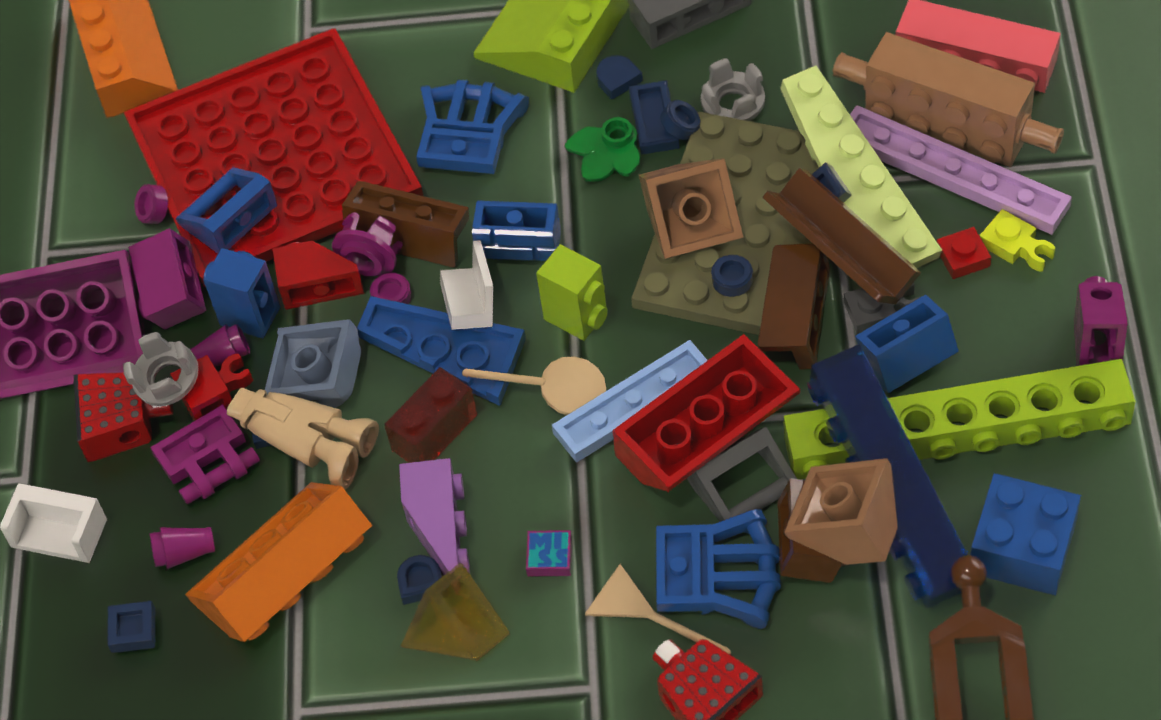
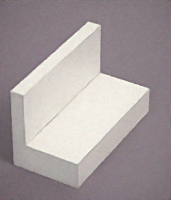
[440,240,493,330]

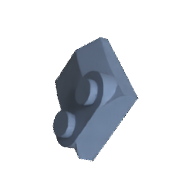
[265,319,361,408]

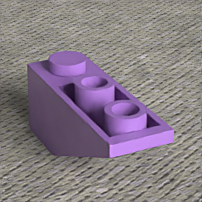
[399,458,470,593]

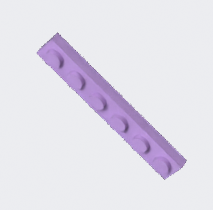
[850,105,1072,235]

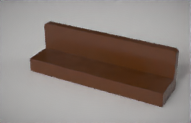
[763,168,921,305]

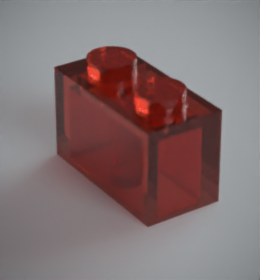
[384,367,477,463]

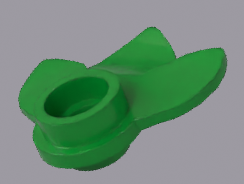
[564,117,640,182]

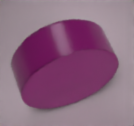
[135,184,168,224]
[370,273,412,304]

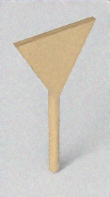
[585,564,731,654]

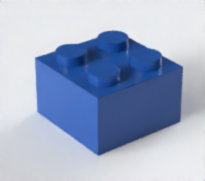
[971,473,1081,596]

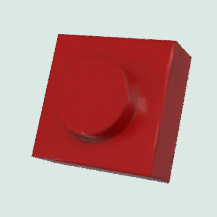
[936,227,991,279]

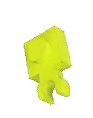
[979,209,1055,272]

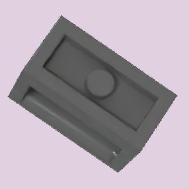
[687,427,797,522]

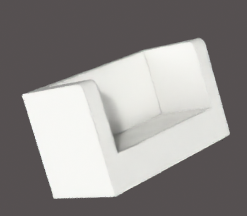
[0,483,107,563]

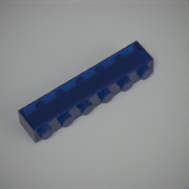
[807,344,968,609]

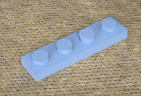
[552,340,707,463]

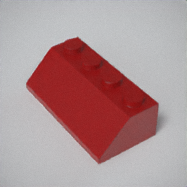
[613,334,800,492]

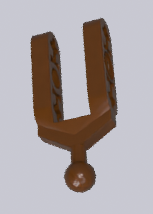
[928,555,1033,720]

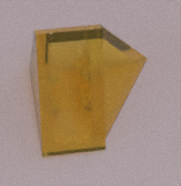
[400,563,510,661]

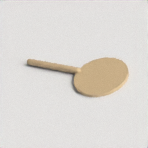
[462,356,606,415]

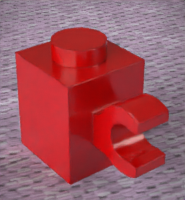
[170,354,253,421]

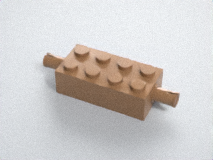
[833,32,1064,167]

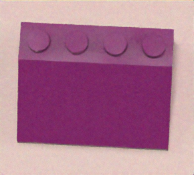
[0,250,145,399]

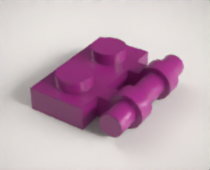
[150,405,260,505]

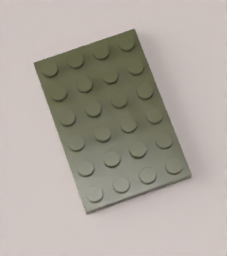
[631,112,819,335]

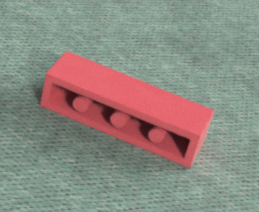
[895,0,1061,93]

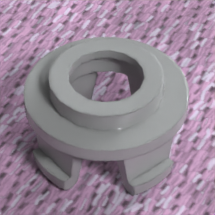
[701,58,765,121]
[123,332,199,406]

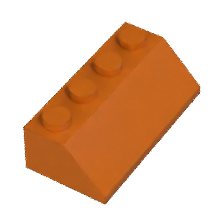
[69,0,178,118]
[185,482,373,642]

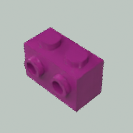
[128,228,206,329]

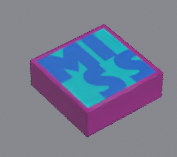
[526,530,572,576]

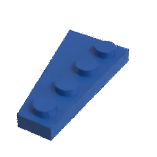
[357,296,526,406]

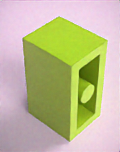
[536,244,608,341]

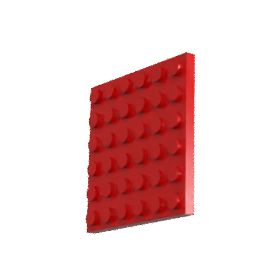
[124,28,424,287]

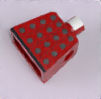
[73,372,174,462]
[652,639,763,720]

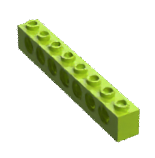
[783,359,1136,480]

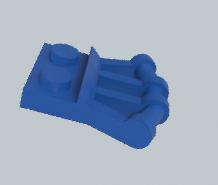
[416,80,529,174]
[656,509,781,629]

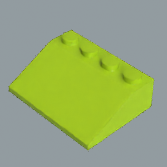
[473,0,629,93]

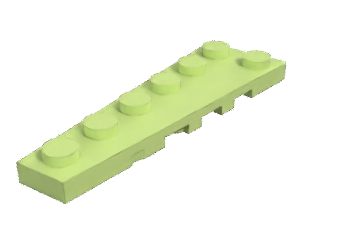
[780,66,942,268]

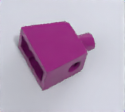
[1074,276,1128,366]

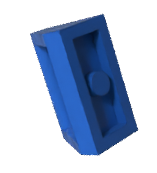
[176,167,277,253]

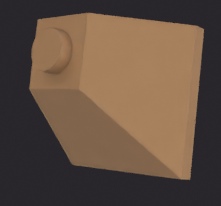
[639,158,743,259]
[784,459,898,565]

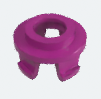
[332,212,402,276]

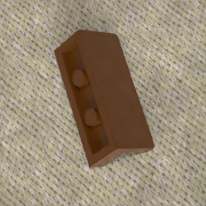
[342,180,469,267]
[758,244,830,369]

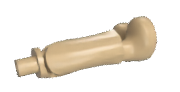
[227,387,379,490]

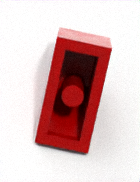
[272,241,364,310]

